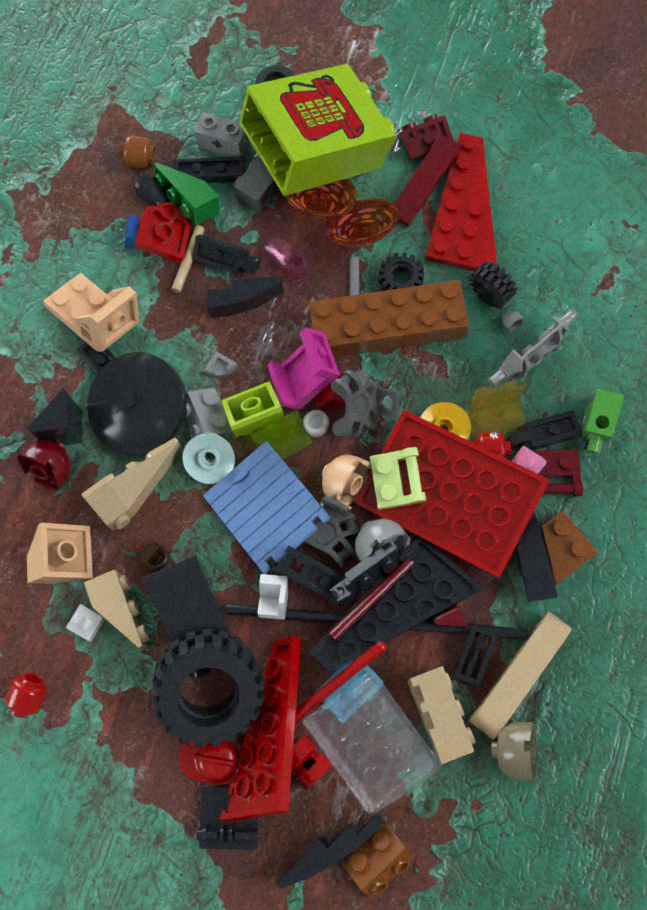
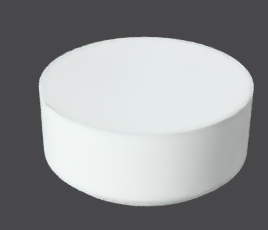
[303,410,329,437]

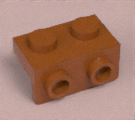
[341,823,414,898]

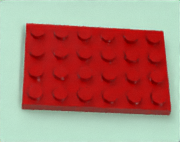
[354,410,550,579]

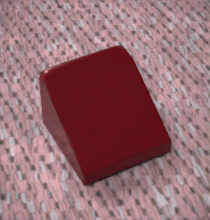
[433,604,468,627]

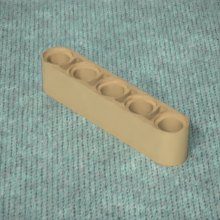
[469,611,572,740]

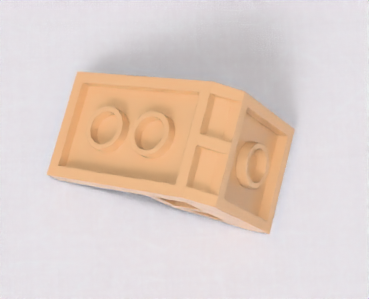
[43,273,139,352]

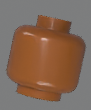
[119,135,155,170]

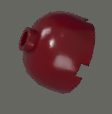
[16,440,72,490]

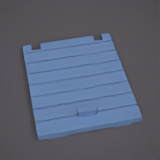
[203,441,331,575]

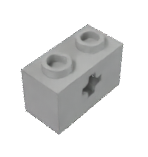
[194,112,250,157]

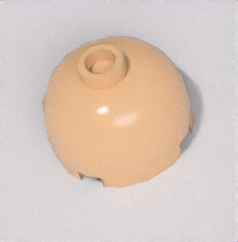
[322,455,372,510]

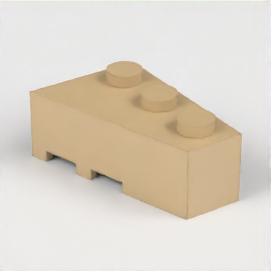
[407,666,476,764]

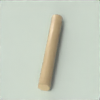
[171,225,205,293]

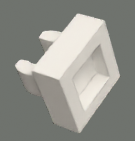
[66,604,105,642]

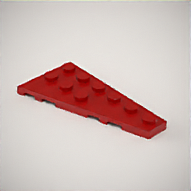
[425,133,497,271]
[220,635,301,823]

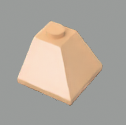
[27,523,93,584]

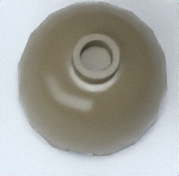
[491,722,538,782]

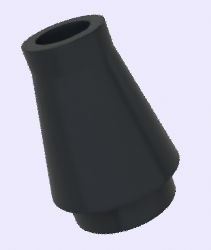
[134,175,169,206]

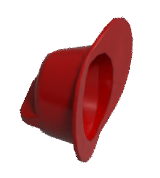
[179,739,242,785]

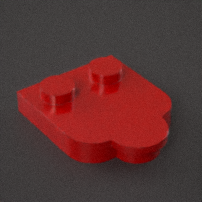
[134,202,190,263]

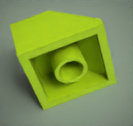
[221,381,285,438]

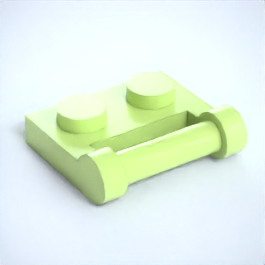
[370,447,426,510]

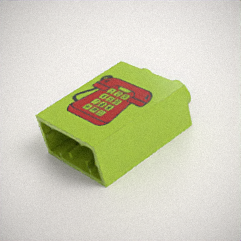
[239,64,396,196]

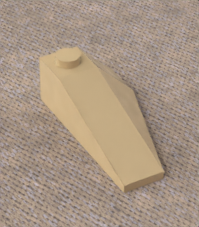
[82,437,183,531]

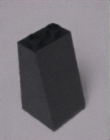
[144,555,233,679]

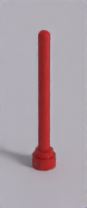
[294,641,387,732]

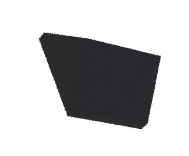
[27,389,83,445]

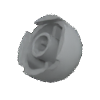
[355,518,410,562]

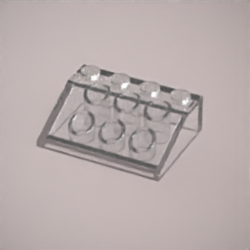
[301,668,443,816]

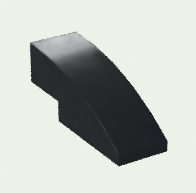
[207,276,284,318]

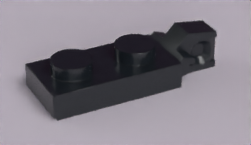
[192,234,262,274]
[506,410,583,450]
[330,542,402,606]

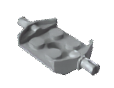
[488,309,578,388]

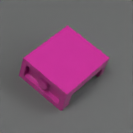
[268,327,340,410]

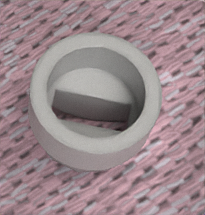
[502,310,525,333]

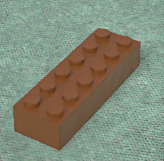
[309,280,469,358]

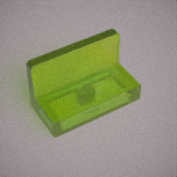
[251,410,312,460]

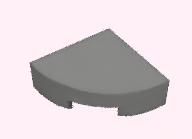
[202,351,238,378]

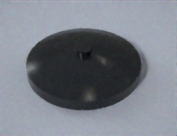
[87,352,187,455]

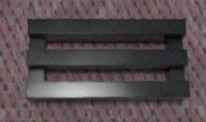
[452,623,499,687]

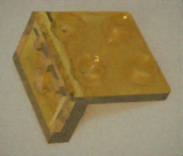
[467,381,526,438]

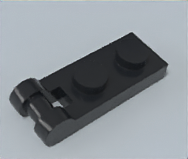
[275,545,346,606]

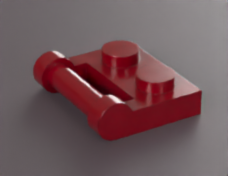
[533,450,583,497]

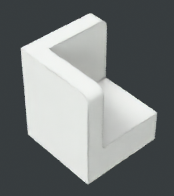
[257,574,288,619]

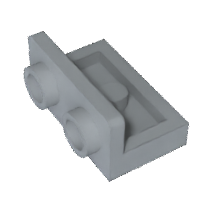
[185,387,233,439]

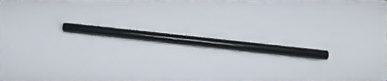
[225,603,528,640]

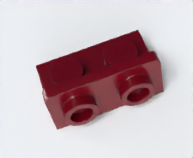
[397,114,454,161]

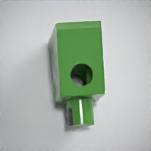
[581,388,624,454]

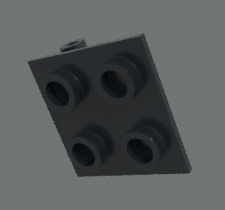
[197,787,258,850]

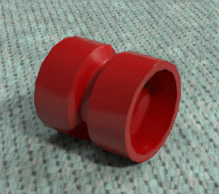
[291,734,333,791]

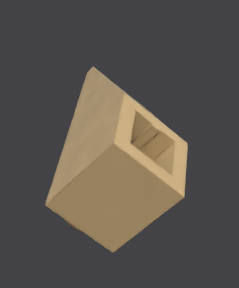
[84,569,149,650]

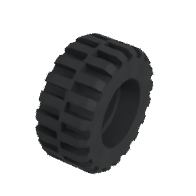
[152,629,264,748]

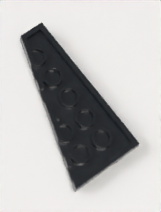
[309,536,483,674]

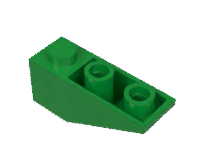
[153,163,220,225]

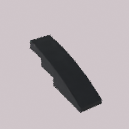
[513,512,558,603]
[276,812,386,889]

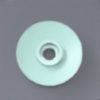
[183,433,235,484]

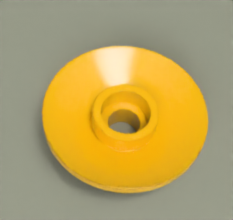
[420,402,471,440]

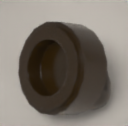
[139,541,169,571]

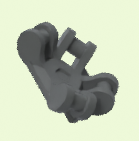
[331,370,399,439]
[299,496,360,568]

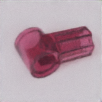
[264,236,309,283]

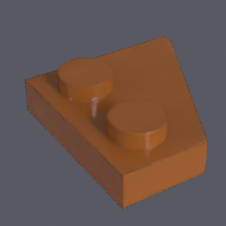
[540,510,598,585]

